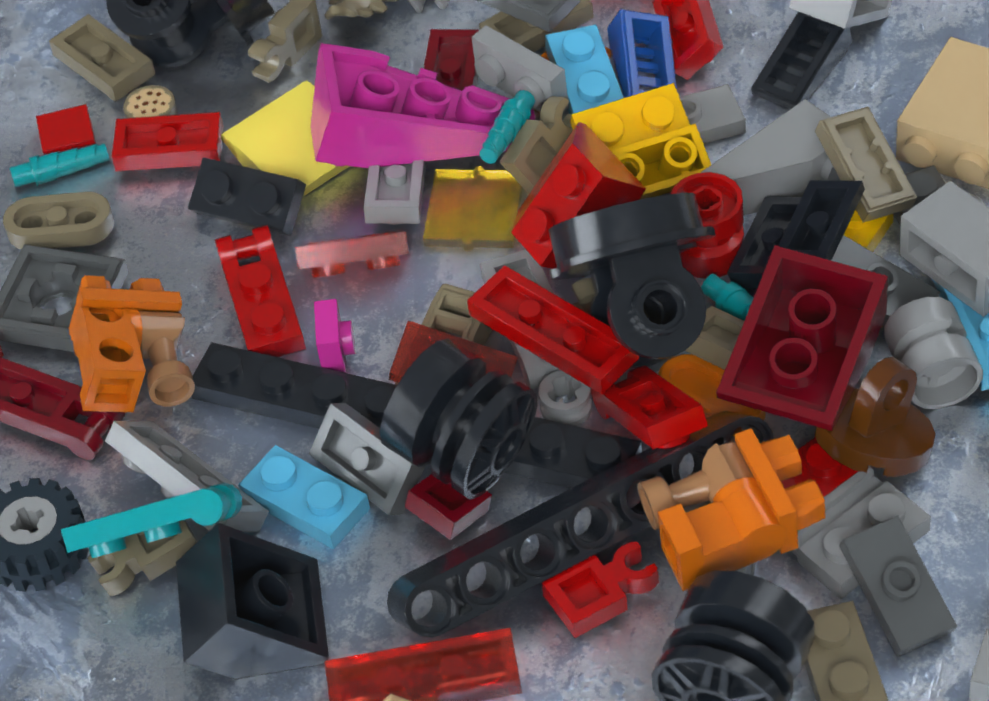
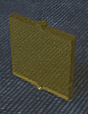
[423,166,523,251]

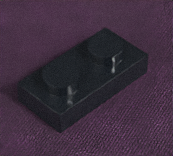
[188,157,306,236]

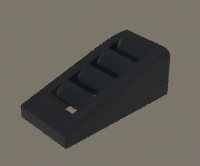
[751,12,853,109]

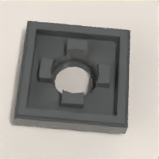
[0,244,129,352]

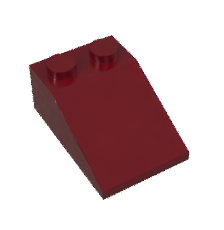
[716,245,888,431]

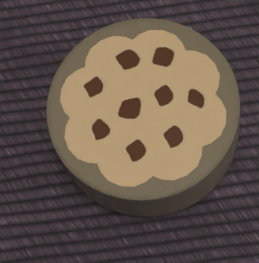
[123,85,178,118]

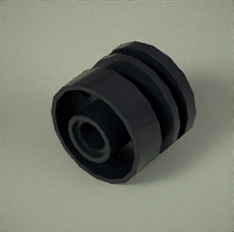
[380,338,538,500]
[651,571,815,701]

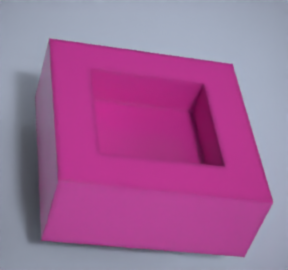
[314,299,355,373]

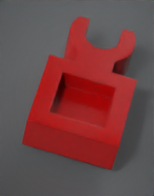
[542,541,659,638]

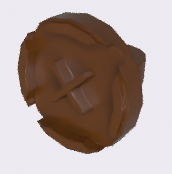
[815,357,936,477]

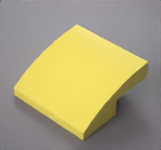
[221,80,350,197]

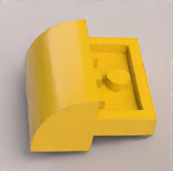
[570,83,711,200]

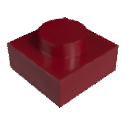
[405,474,492,540]

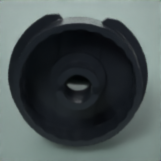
[106,0,275,68]
[548,193,716,368]

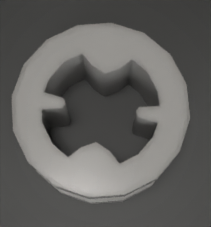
[538,370,592,426]

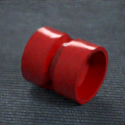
[671,172,744,279]

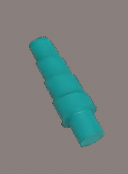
[480,90,535,164]
[9,143,110,188]
[701,274,754,321]

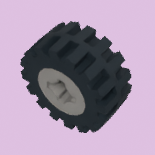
[0,478,89,592]

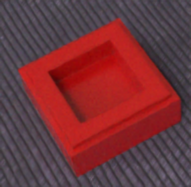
[36,104,96,155]

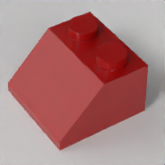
[511,122,646,277]

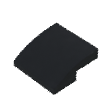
[727,180,865,289]

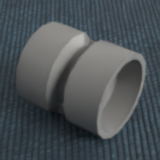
[884,297,983,409]

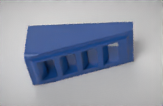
[607,9,677,98]

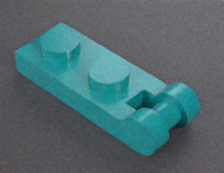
[61,483,242,558]

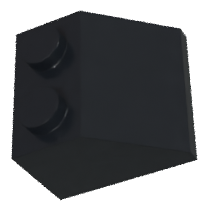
[176,523,329,679]

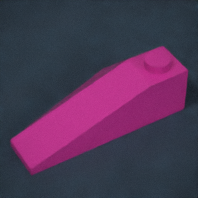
[310,43,536,168]

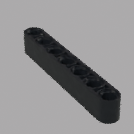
[387,411,774,638]

